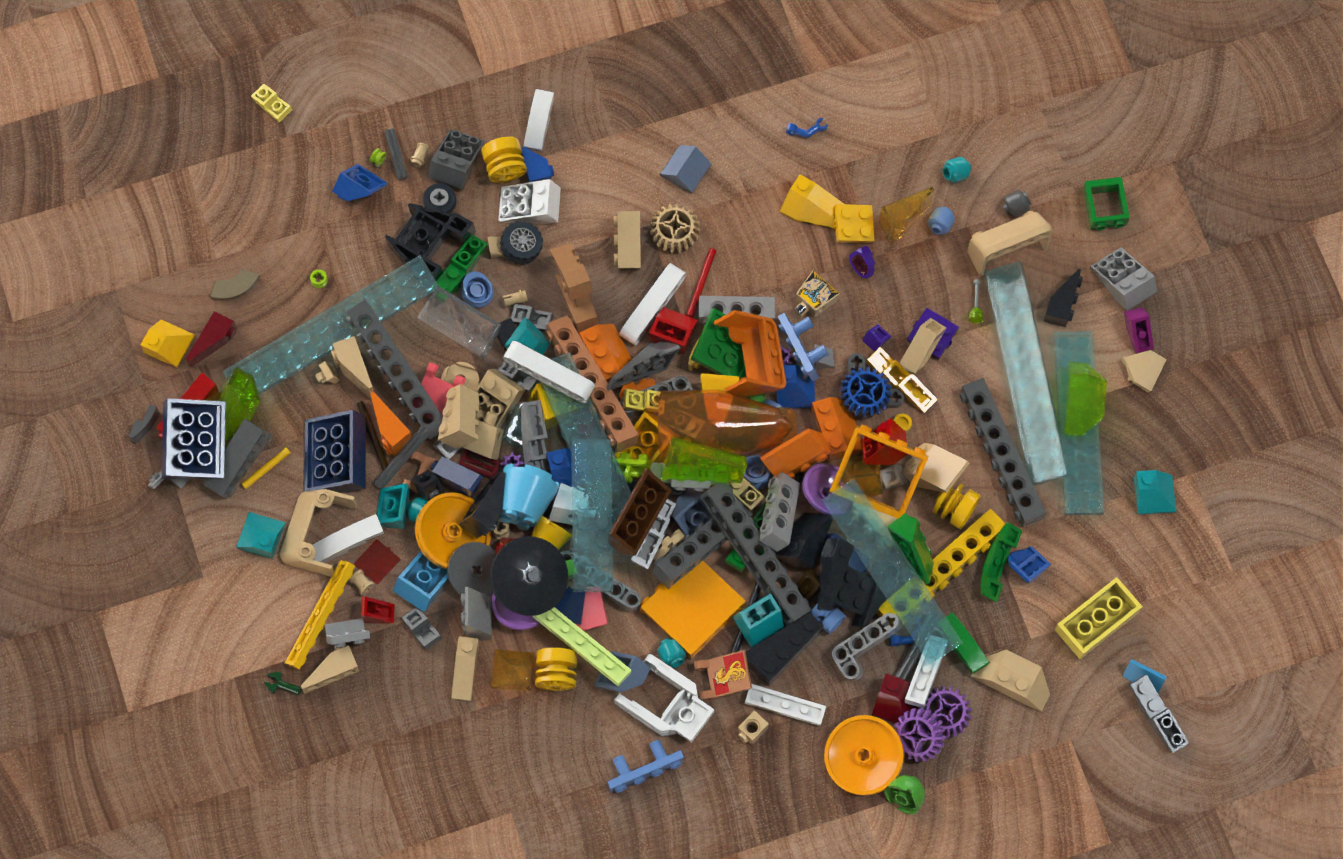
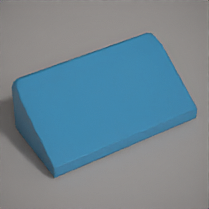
[1123,659,1167,693]

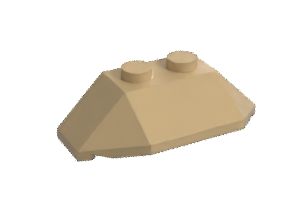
[970,650,1050,712]

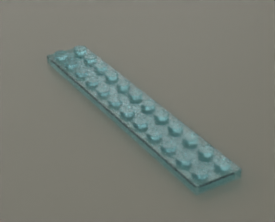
[223,255,440,404]
[985,261,1069,485]

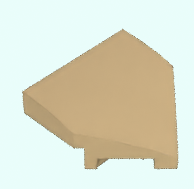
[1122,350,1167,393]

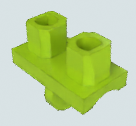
[612,453,650,483]

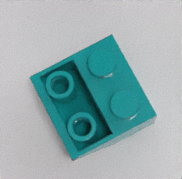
[732,593,784,648]

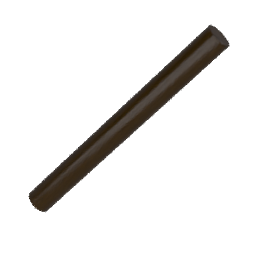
[356,401,388,471]

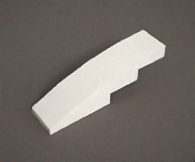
[313,514,384,563]

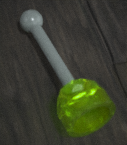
[968,279,984,323]

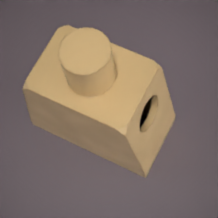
[462,411,504,460]

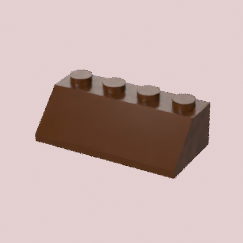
[608,468,672,556]

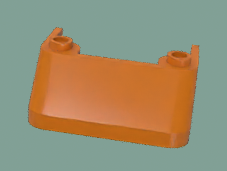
[714,310,786,396]

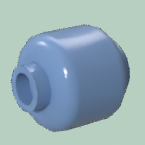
[927,207,955,235]

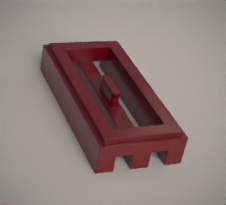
[459,449,502,479]

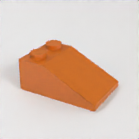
[370,391,412,457]

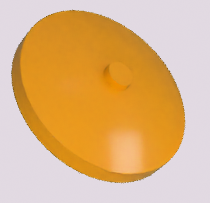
[415,493,491,569]
[824,715,904,796]

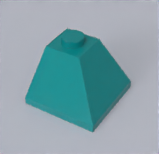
[504,317,551,355]
[1133,470,1177,515]
[236,512,286,559]

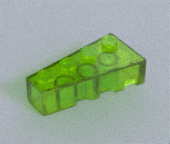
[660,437,747,483]

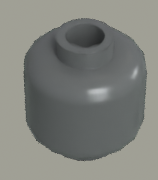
[1003,190,1031,218]

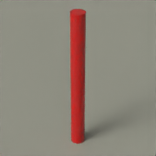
[686,248,716,318]

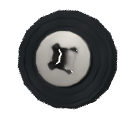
[423,183,457,213]

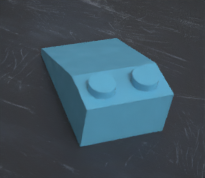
[393,551,449,612]

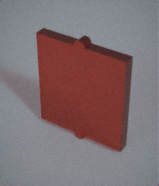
[354,539,401,585]

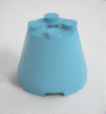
[500,463,559,531]

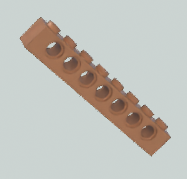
[545,315,638,453]

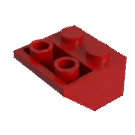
[649,307,698,354]
[862,418,907,465]

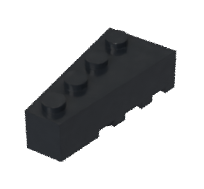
[746,613,824,686]

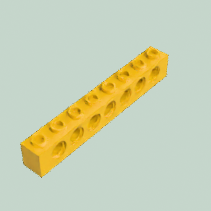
[876,508,1005,627]

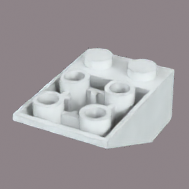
[498,179,561,225]

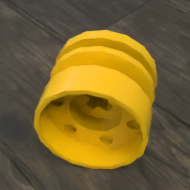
[481,137,527,183]
[932,481,981,530]
[535,648,577,691]

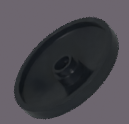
[490,537,568,616]

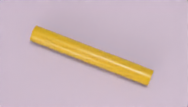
[241,448,291,489]

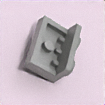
[324,618,370,648]

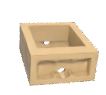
[899,318,947,374]

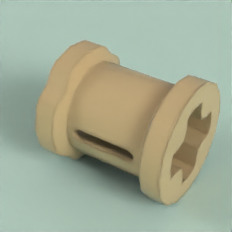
[492,518,510,540]
[349,569,375,595]

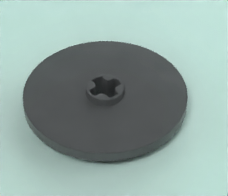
[447,542,496,597]

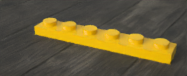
[285,560,355,669]

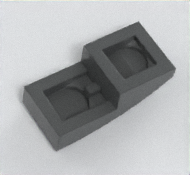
[511,304,554,332]
[498,361,540,394]
[129,405,159,444]
[401,607,442,650]

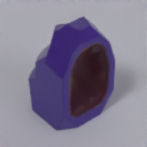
[849,245,875,279]

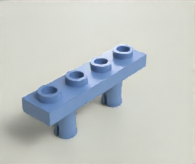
[778,313,829,381]
[608,740,684,793]

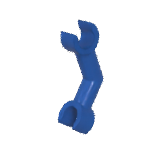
[786,118,828,138]
[890,617,922,646]

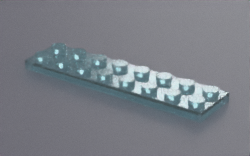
[571,439,613,592]

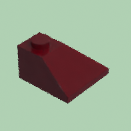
[872,674,916,728]

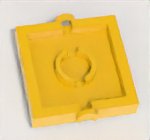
[833,204,874,243]

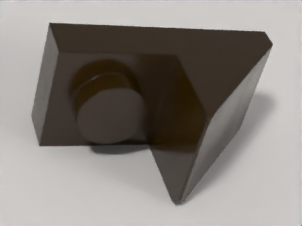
[788,569,821,603]

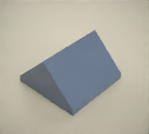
[660,145,711,193]

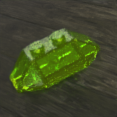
[1063,361,1107,436]
[215,367,261,441]

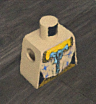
[794,270,840,317]

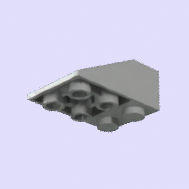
[1091,247,1158,311]
[461,587,492,641]

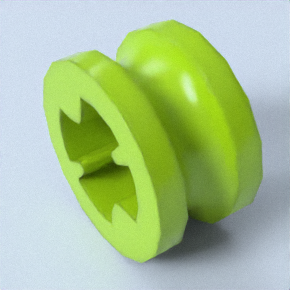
[369,148,387,167]
[310,269,328,288]

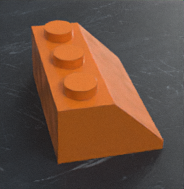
[579,324,632,384]
[811,397,863,462]
[760,428,832,479]

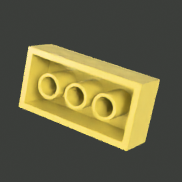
[1055,577,1143,660]

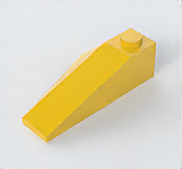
[780,174,844,230]

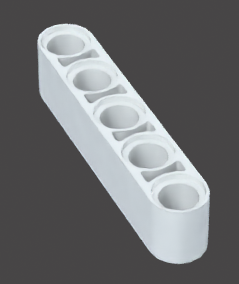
[619,263,687,346]
[503,341,595,403]

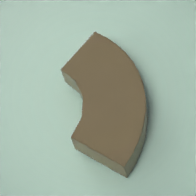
[210,269,260,300]

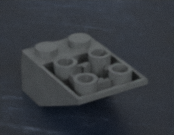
[428,129,485,189]

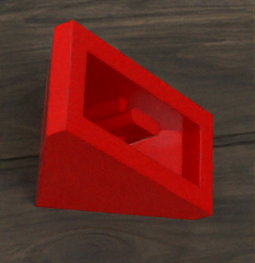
[361,596,395,624]

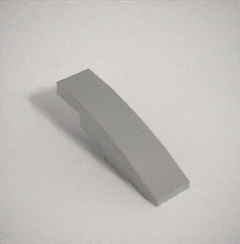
[521,400,548,472]
[630,499,676,570]

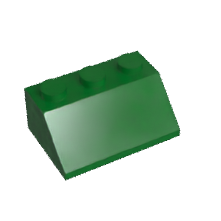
[887,513,934,584]

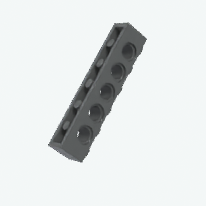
[652,499,753,589]

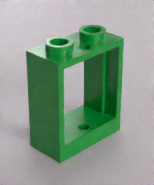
[1083,177,1130,231]

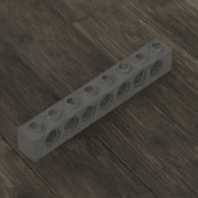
[346,299,443,441]
[959,378,1046,527]
[700,480,811,626]

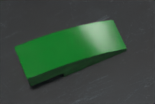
[937,612,989,674]

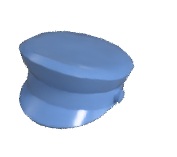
[460,271,494,308]
[740,455,774,490]

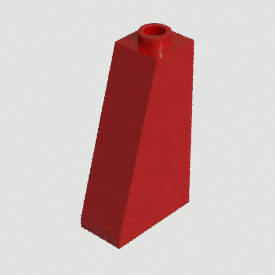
[156,372,221,440]

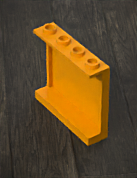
[640,561,746,660]

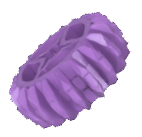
[919,685,972,739]
[894,708,946,762]

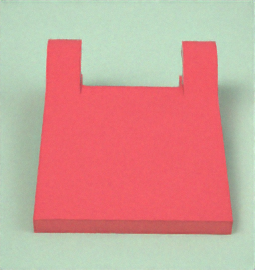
[413,362,466,420]
[556,587,608,638]

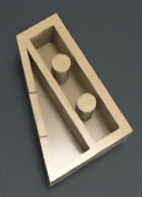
[614,211,641,269]
[438,384,479,449]

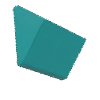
[376,483,410,529]

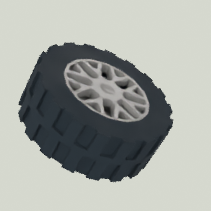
[500,221,543,265]

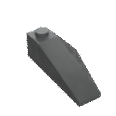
[606,341,680,391]

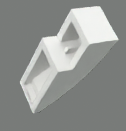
[524,89,554,151]

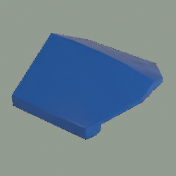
[1008,546,1051,583]

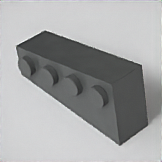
[203,419,273,498]

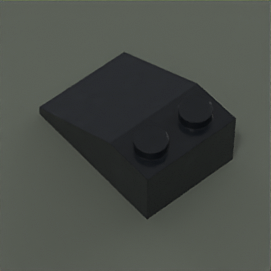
[458,471,505,538]
[773,513,834,569]

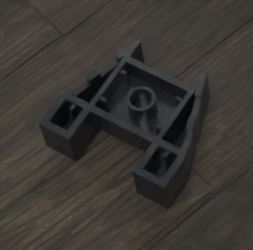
[385,203,476,288]
[817,538,901,627]

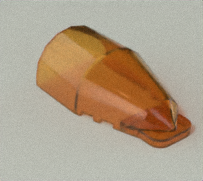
[658,389,798,466]

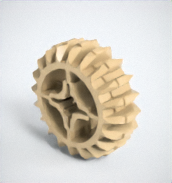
[650,203,700,253]

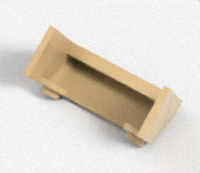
[967,211,1053,277]
[280,489,357,577]

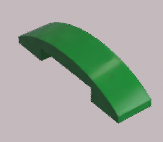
[981,523,1023,602]

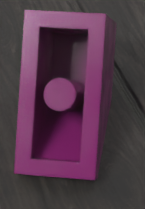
[1124,307,1154,354]

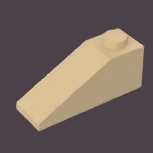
[451,636,479,701]
[301,646,359,694]

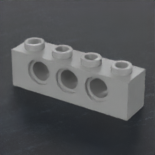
[698,296,775,325]
[759,472,800,552]

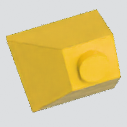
[140,320,195,368]

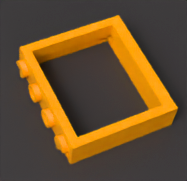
[829,424,929,519]

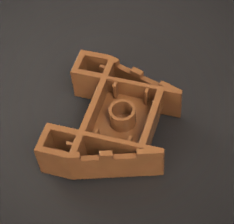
[550,243,599,334]

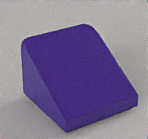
[862,324,892,352]

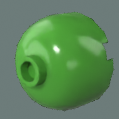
[884,775,925,814]

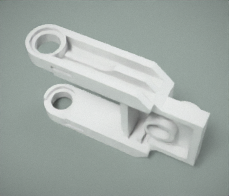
[614,654,715,743]

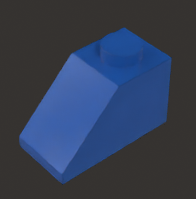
[521,147,554,182]

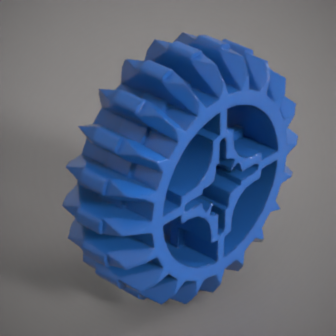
[840,366,892,418]

